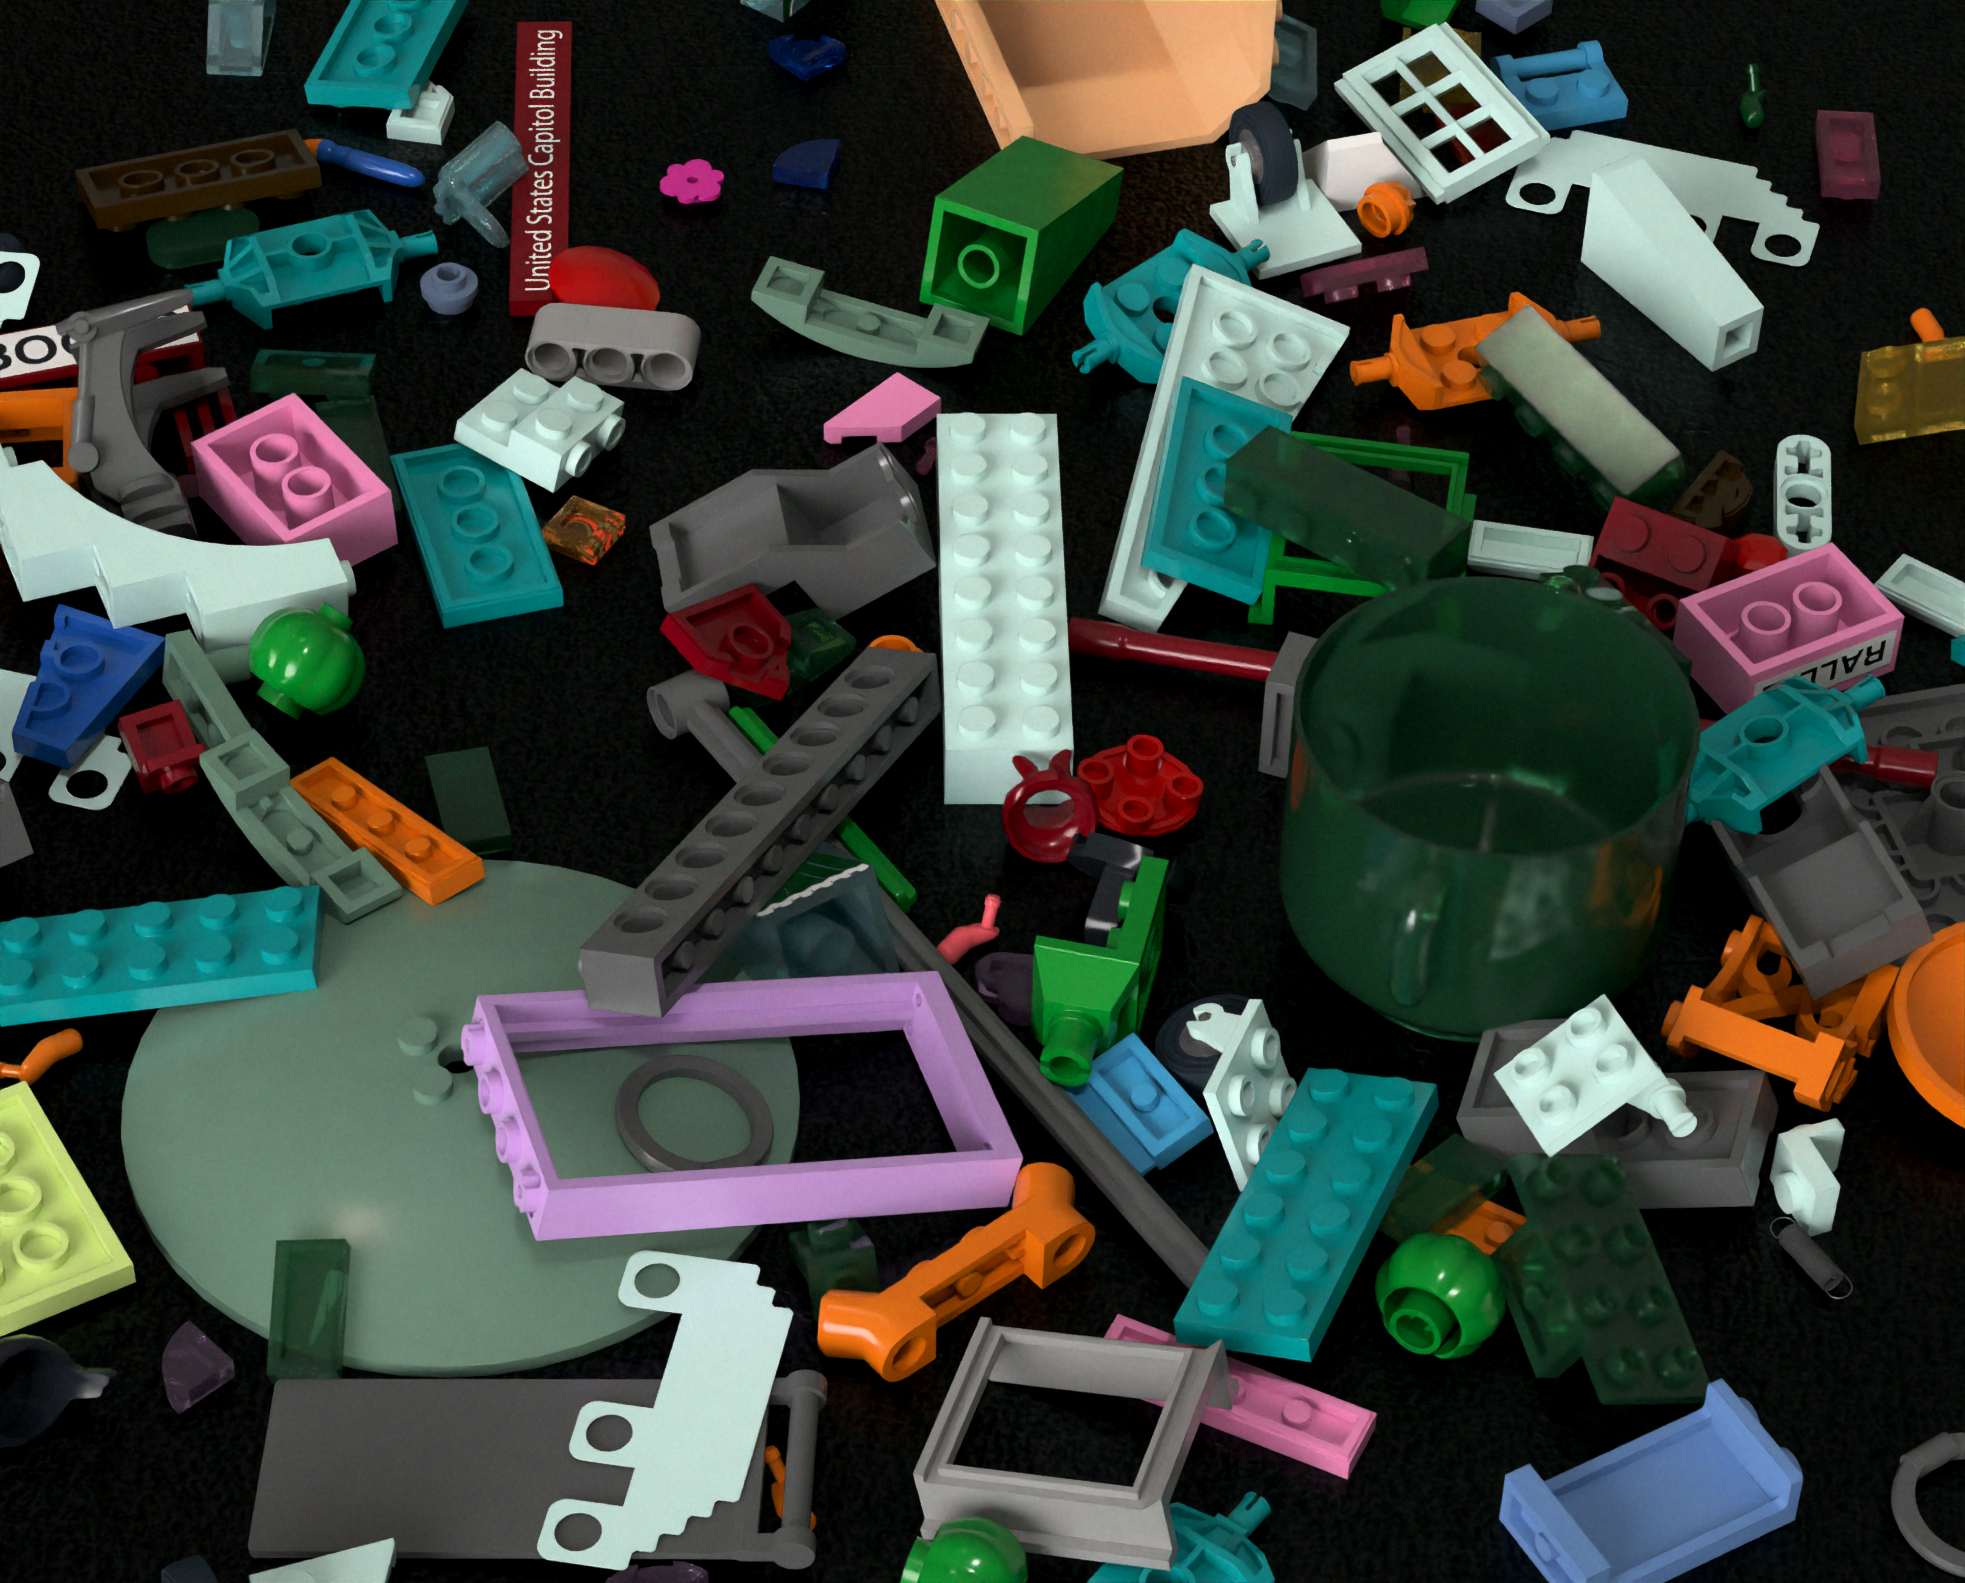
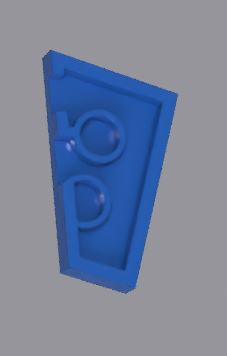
[12,604,166,770]

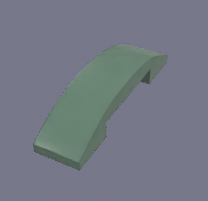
[751,256,990,368]
[199,728,402,923]

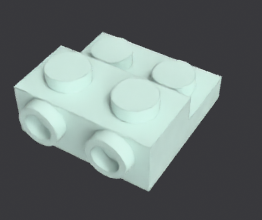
[454,368,626,493]

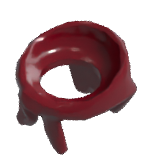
[1001,749,1100,864]

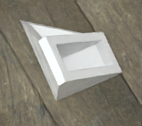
[1302,131,1428,212]

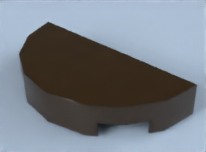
[1666,450,1753,534]

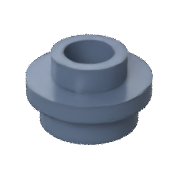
[420,262,478,315]

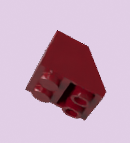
[1571,496,1742,648]

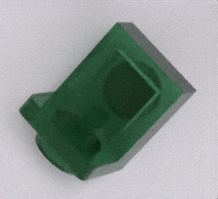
[789,1218,881,1322]

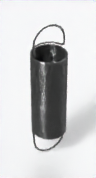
[1770,1217,1853,1299]

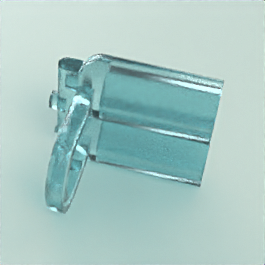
[433,121,529,249]

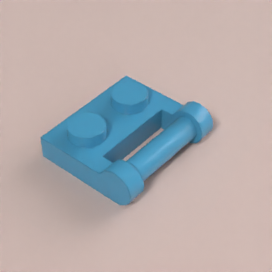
[1490,40,1628,131]

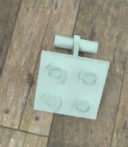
[1494,994,1697,1157]

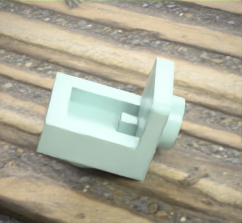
[1770,1118,1845,1237]

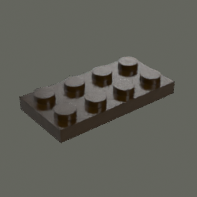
[75,128,322,232]

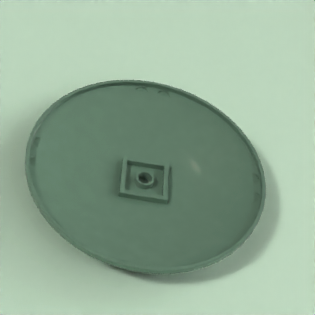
[121,859,800,1378]

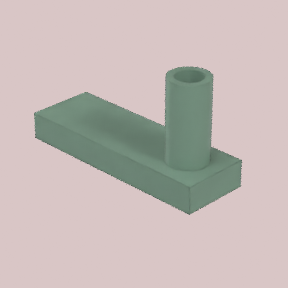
[162,629,260,751]

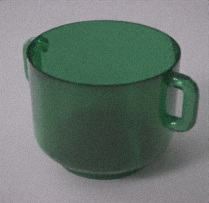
[1279,575,1701,1043]

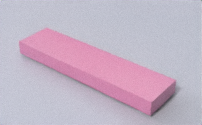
[1104,1314,1377,1480]

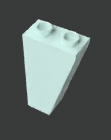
[1581,152,1764,372]

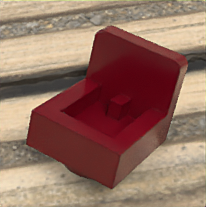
[117,699,207,794]

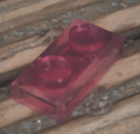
[1815,110,1881,200]
[1300,246,1429,304]

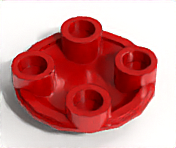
[548,245,660,311]
[1076,734,1203,837]

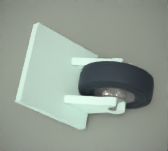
[1210,102,1362,280]
[1155,994,1297,1192]

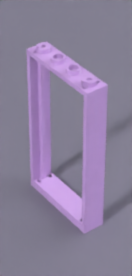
[461,971,1023,1241]

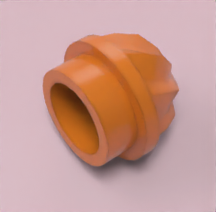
[1357,181,1416,238]

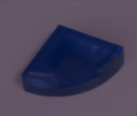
[768,34,845,82]
[773,139,840,189]

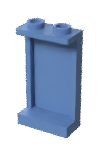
[1499,1378,1803,1583]

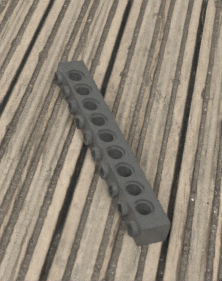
[578,647,942,1019]

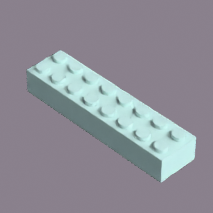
[936,412,1074,804]

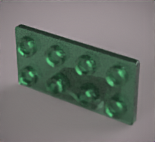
[1489,1153,1710,1405]

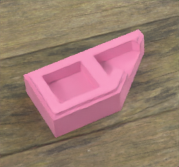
[824,372,941,444]

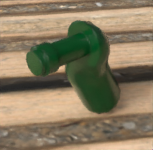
[1739,63,1767,129]

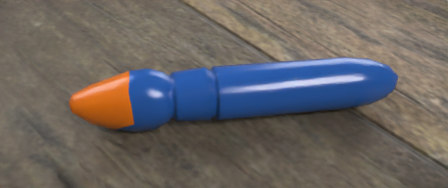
[303,139,425,187]

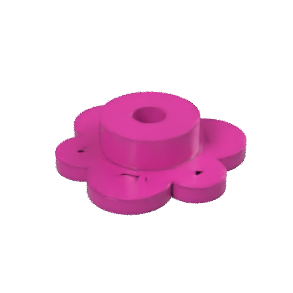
[660,159,724,204]

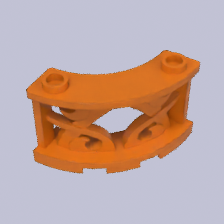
[1661,914,1901,1112]

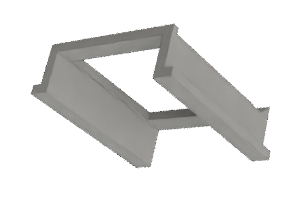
[913,1317,1239,1571]

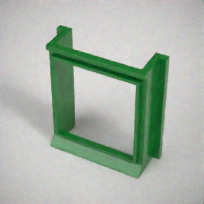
[1248,431,1477,639]

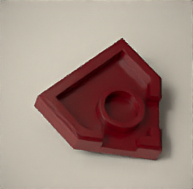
[659,583,792,701]

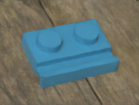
[1060,1032,1214,1176]

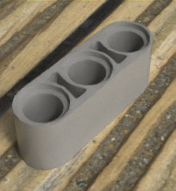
[525,303,702,391]

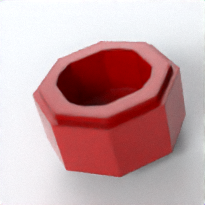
[1730,532,1788,579]

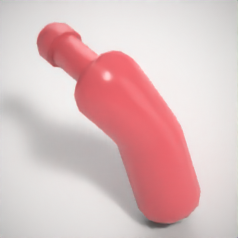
[936,894,1001,966]

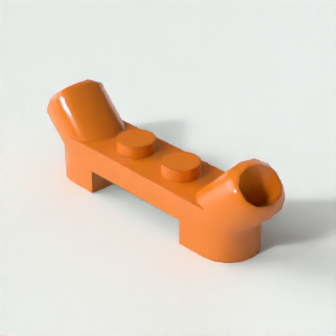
[817,1162,1096,1382]

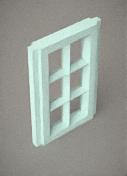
[1334,22,1551,205]

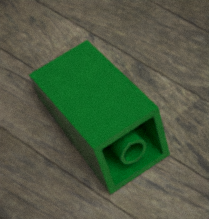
[919,135,1124,336]

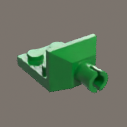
[1030,856,1169,1087]

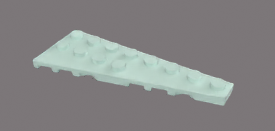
[1098,263,1350,633]

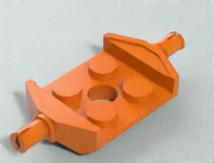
[1350,292,1601,410]

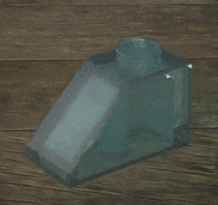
[206,0,276,76]

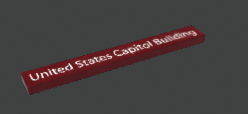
[509,21,572,316]

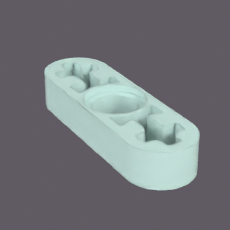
[1773,435,1832,559]

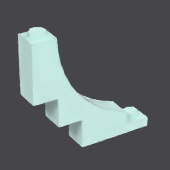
[0,443,356,652]

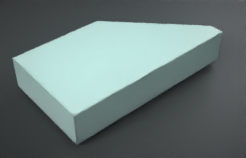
[386,79,455,145]

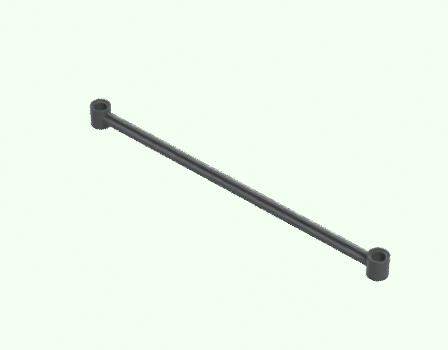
[647,669,1244,1358]

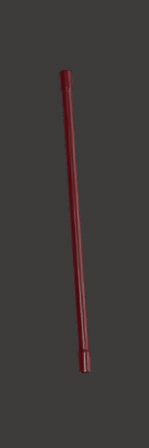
[1068,617,1940,790]

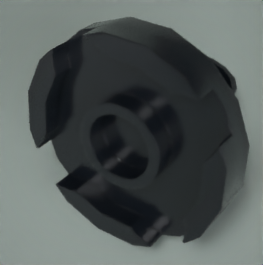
[1066,832,1197,947]

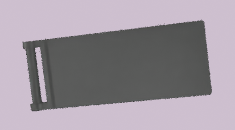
[248,1369,828,1570]

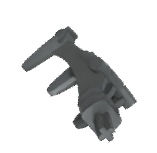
[55,289,230,541]

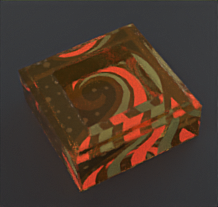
[542,495,626,566]

